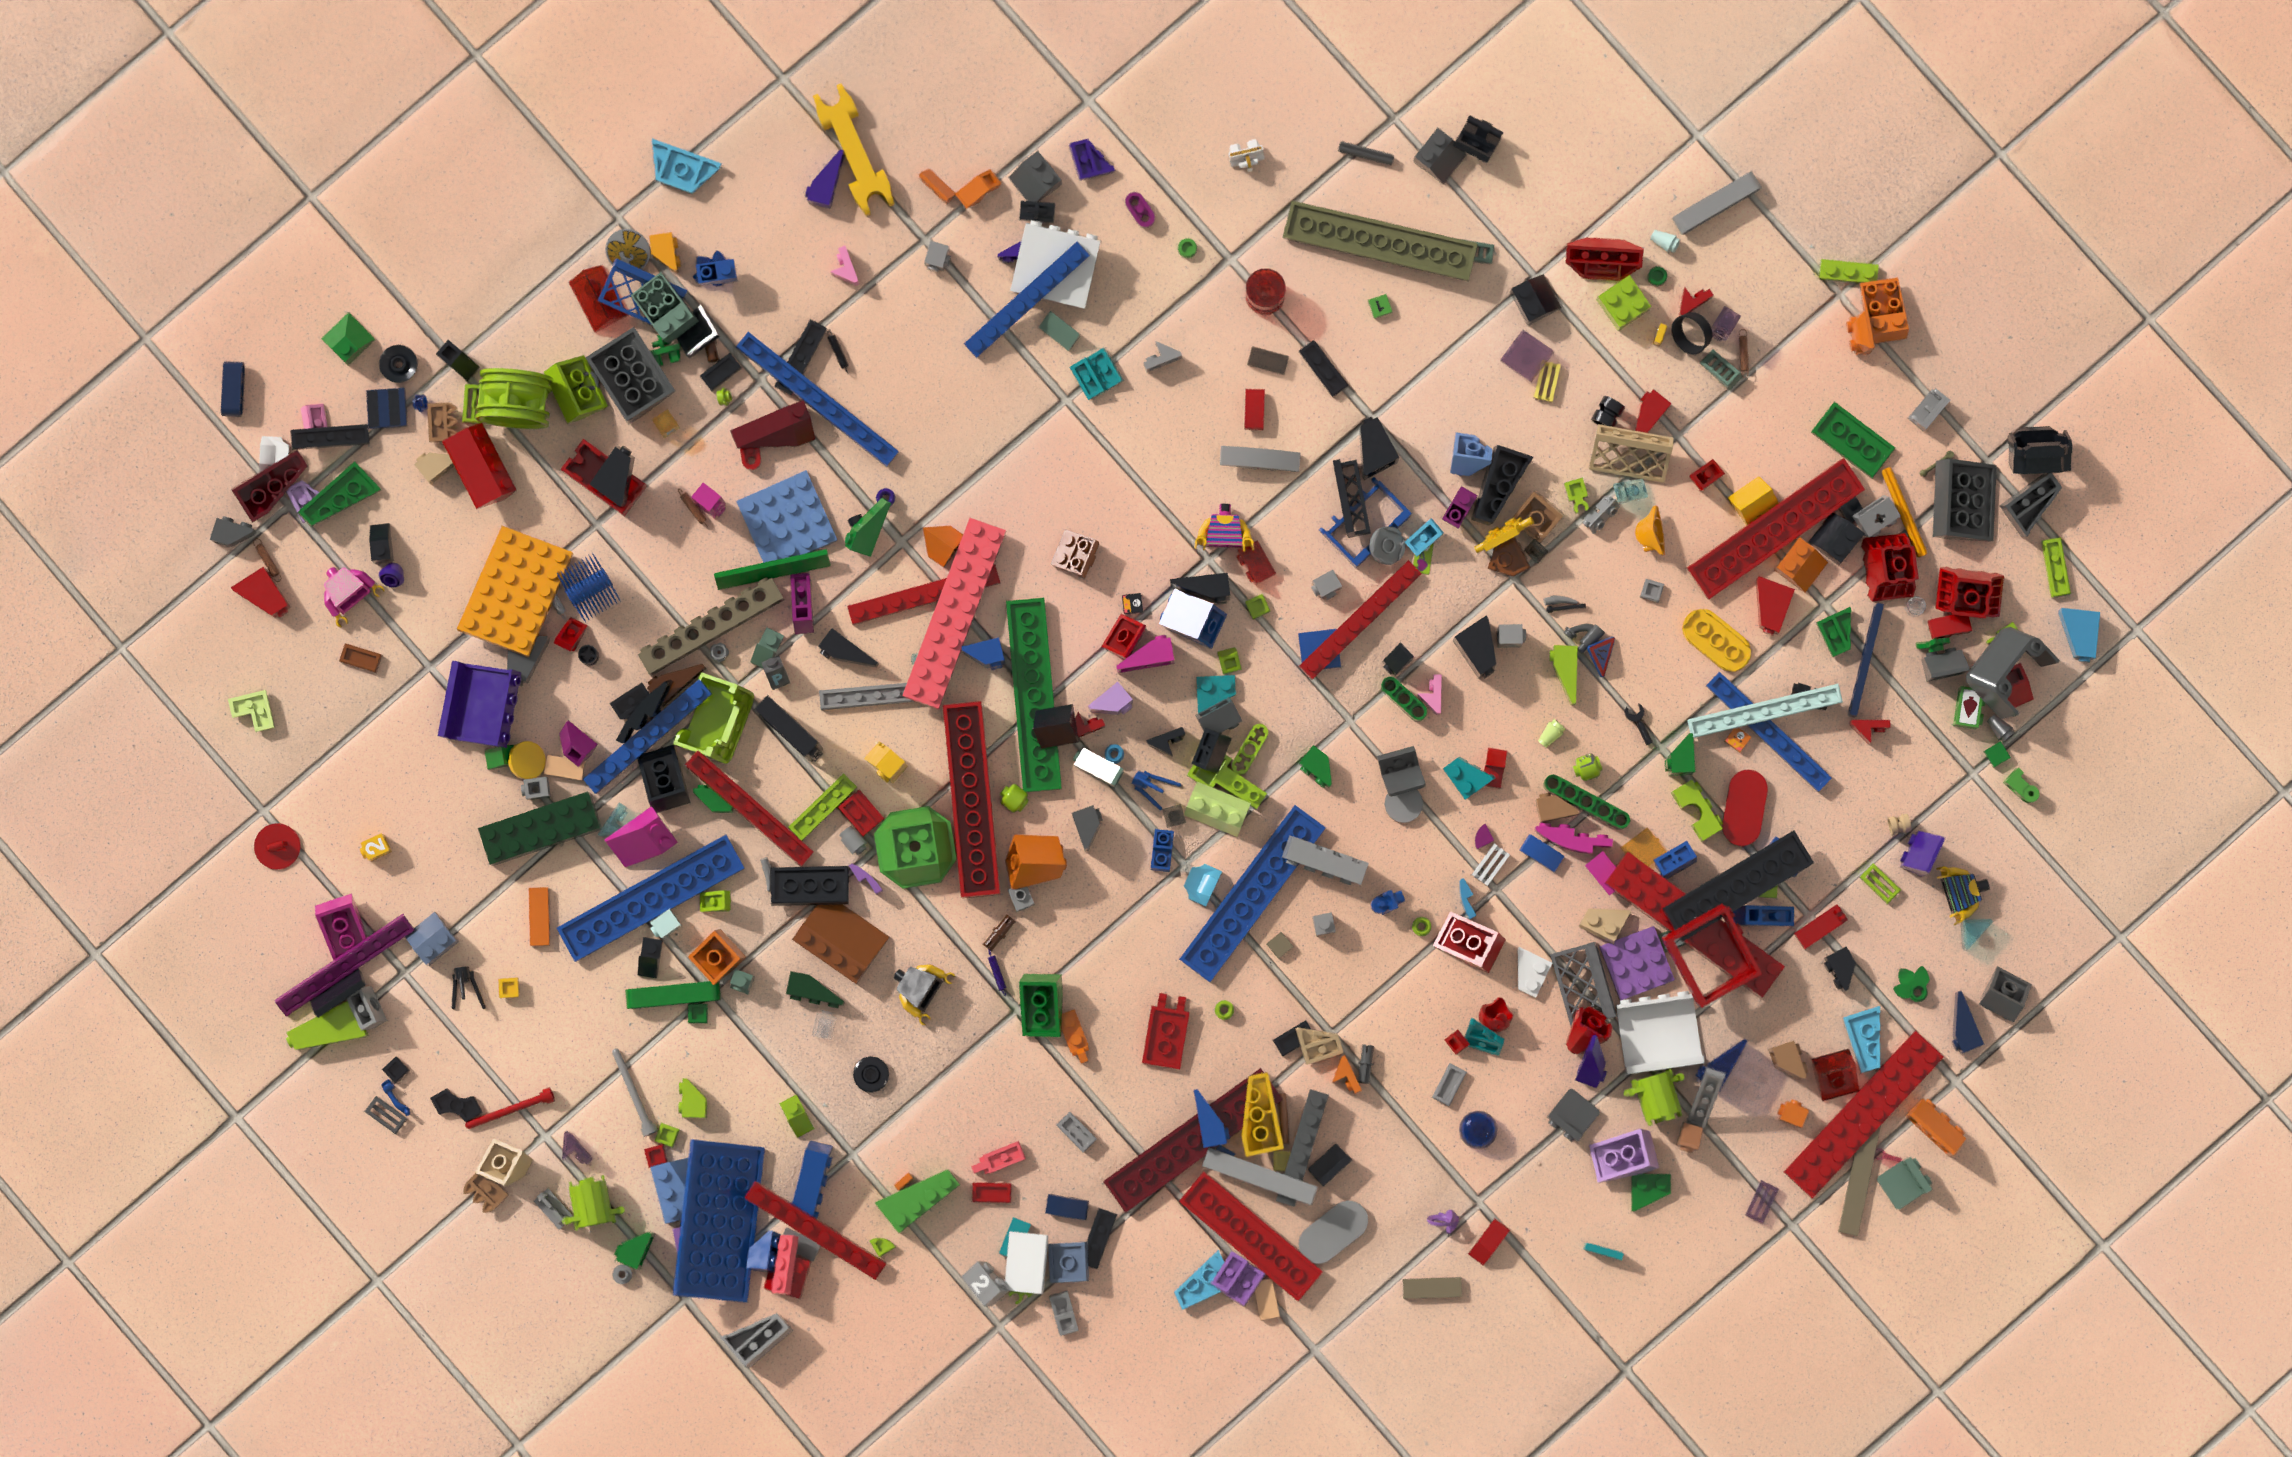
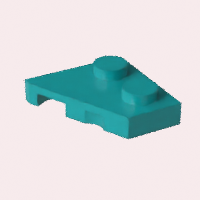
[1196,675,1236,713]
[1443,757,1496,800]
[1464,1018,1505,1056]

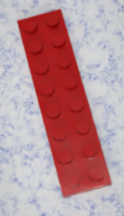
[1179,1172,1323,1301]

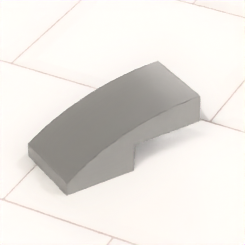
[1049,1290,1079,1336]

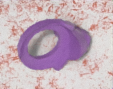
[1427,1209,1459,1234]

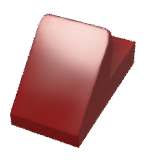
[1678,287,1714,316]
[1689,459,1725,492]
[554,617,588,652]
[1075,711,1105,738]
[1849,720,1891,744]
[1484,747,1507,789]

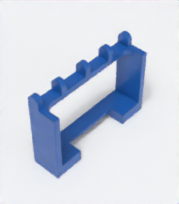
[1319,477,1412,568]

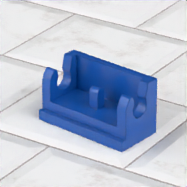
[1654,841,1697,880]

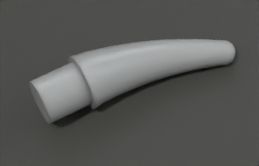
[1543,595,1578,606]
[760,857,771,892]

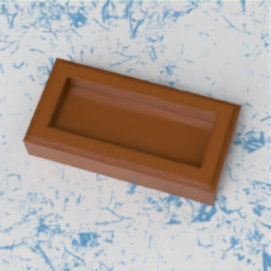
[339,643,382,673]

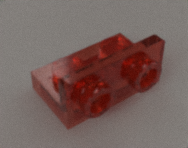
[1236,540,1276,585]

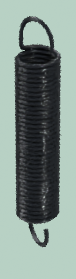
[827,329,849,374]

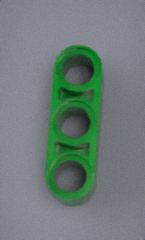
[1381,677,1427,722]

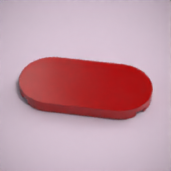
[1722,770,1768,846]

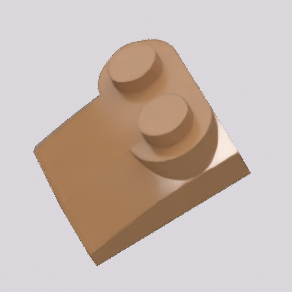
[1512,491,1564,545]

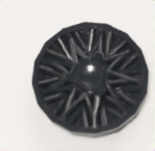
[853,1056,889,1093]

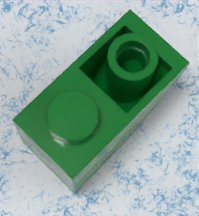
[1299,745,1332,788]
[693,785,733,813]

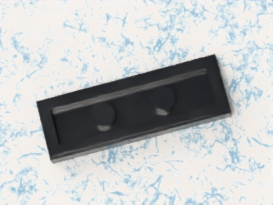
[1298,340,1348,398]
[1087,1208,1117,1269]

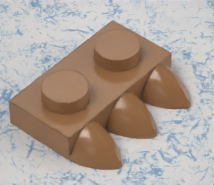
[427,403,458,443]
[463,1173,509,1213]

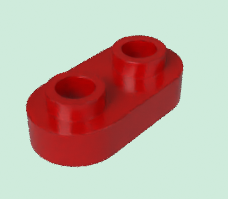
[740,448,761,470]

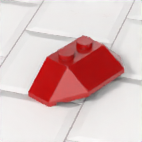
[1565,237,1644,281]

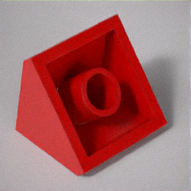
[1102,614,1147,660]

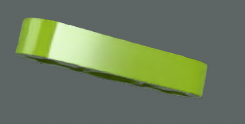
[1232,724,1268,775]

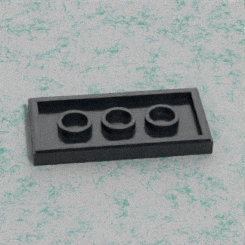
[771,866,849,906]

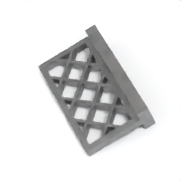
[1550,942,1617,1026]

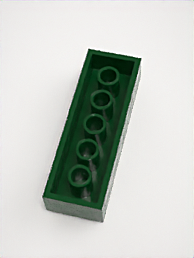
[478,792,603,866]

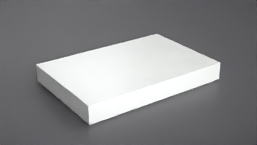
[1005,1232,1049,1294]

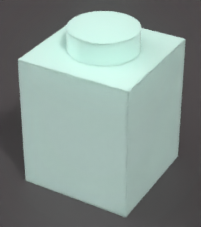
[650,909,682,939]

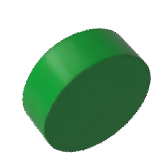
[1648,266,1667,286]

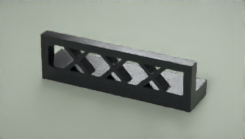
[1333,459,1371,538]

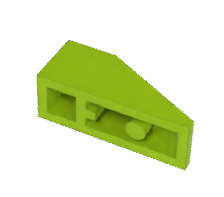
[1549,645,1578,705]

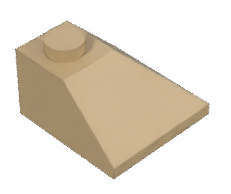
[475,1138,533,1186]

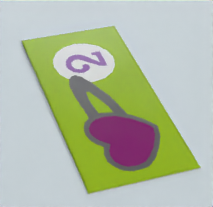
[1413,543,1434,575]

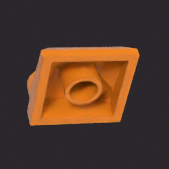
[1846,310,1875,355]

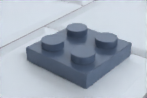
[1048,1242,1089,1283]

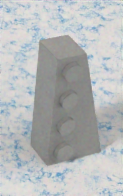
[1282,835,1369,885]

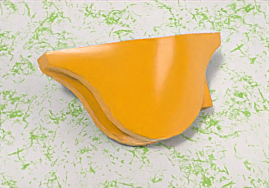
[1635,506,1665,555]

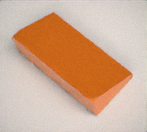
[919,169,956,204]

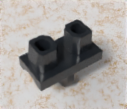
[1019,201,1055,223]

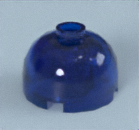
[1459,1110,1498,1149]

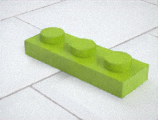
[1819,259,1879,283]

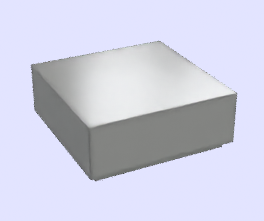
[1640,578,1664,603]

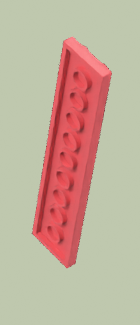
[902,518,1006,710]

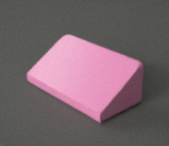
[301,404,327,429]

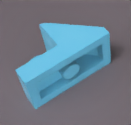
[1405,518,1444,556]

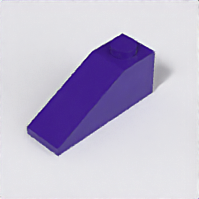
[805,150,845,209]
[1575,1035,1607,1088]

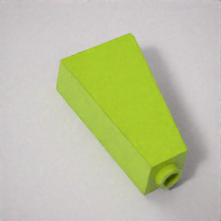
[286,1001,369,1050]

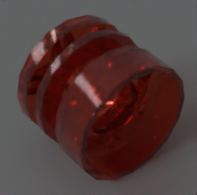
[1246,268,1286,315]

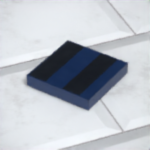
[366,388,407,429]

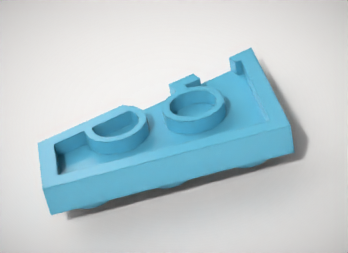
[1174,1250,1224,1310]

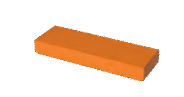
[529,887,550,946]

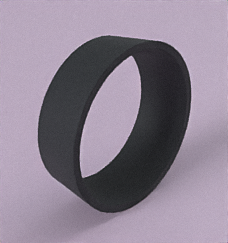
[1671,312,1712,355]

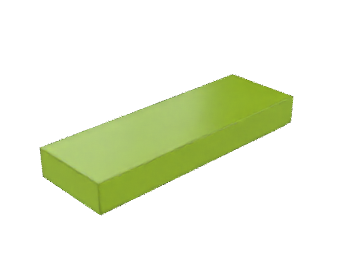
[2041,538,2071,598]

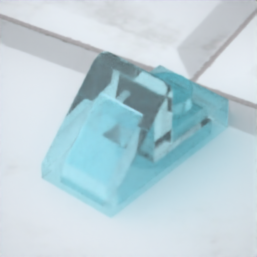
[1613,479,1648,505]
[598,802,628,838]

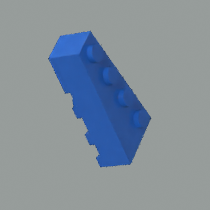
[792,1140,833,1219]

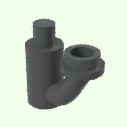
[1563,624,1605,654]

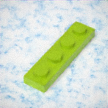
[788,773,857,841]

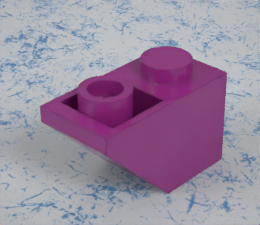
[1442,486,1478,529]
[559,720,598,767]

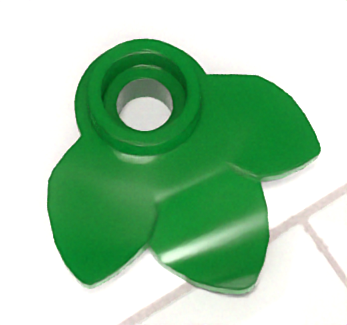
[1893,966,1929,1002]

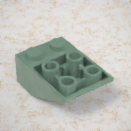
[631,272,698,344]

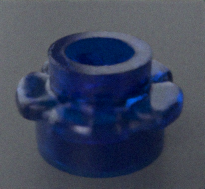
[412,394,428,412]

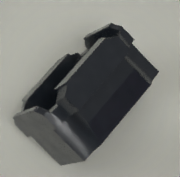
[2008,426,2072,474]

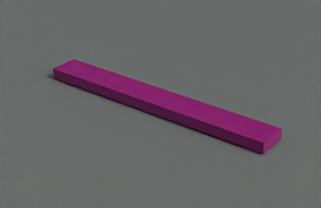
[275,914,415,1017]

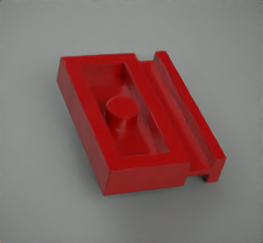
[838,789,884,837]

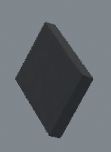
[310,968,366,1018]

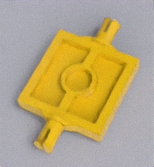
[1474,516,1534,553]

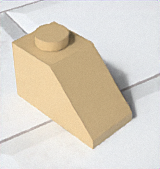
[414,452,454,484]

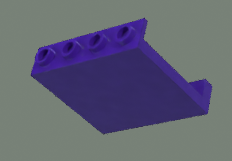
[437,661,521,748]

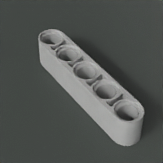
[1672,171,1762,235]

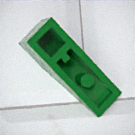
[845,498,891,557]

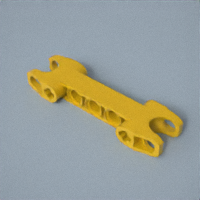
[813,83,895,217]

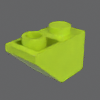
[678,1078,707,1118]

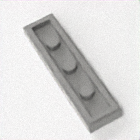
[1686,1068,1725,1129]

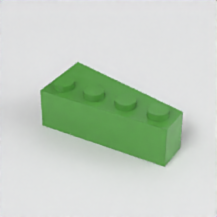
[875,1169,960,1233]

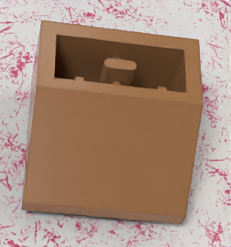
[1768,1041,1809,1080]

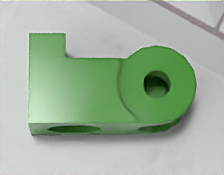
[2003,767,2040,803]

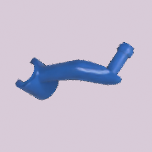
[381,1079,410,1116]

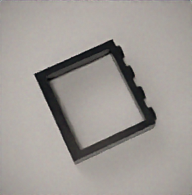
[755,695,823,763]

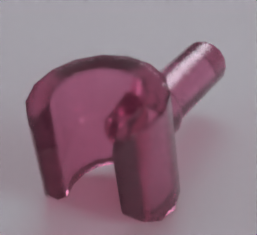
[1874,1148,1902,1162]

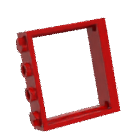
[1661,904,1762,1008]

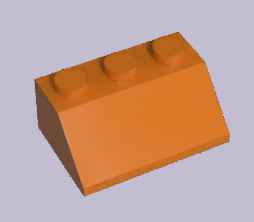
[1905,1099,1966,1156]

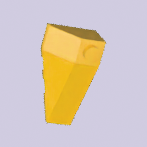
[1242,1072,1284,1157]

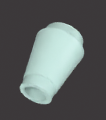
[1650,230,1680,253]

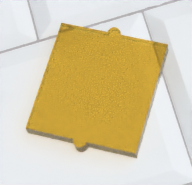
[1621,827,1666,866]

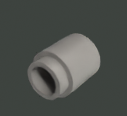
[839,826,867,855]

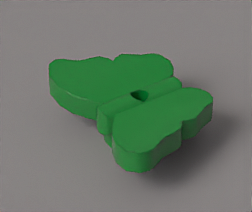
[1916,638,1950,652]

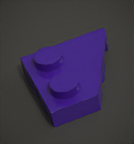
[1069,139,1115,181]

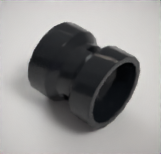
[578,645,599,666]

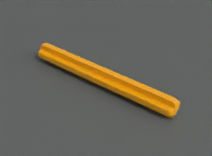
[1882,467,1927,557]

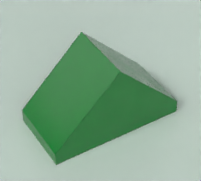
[485,745,514,770]

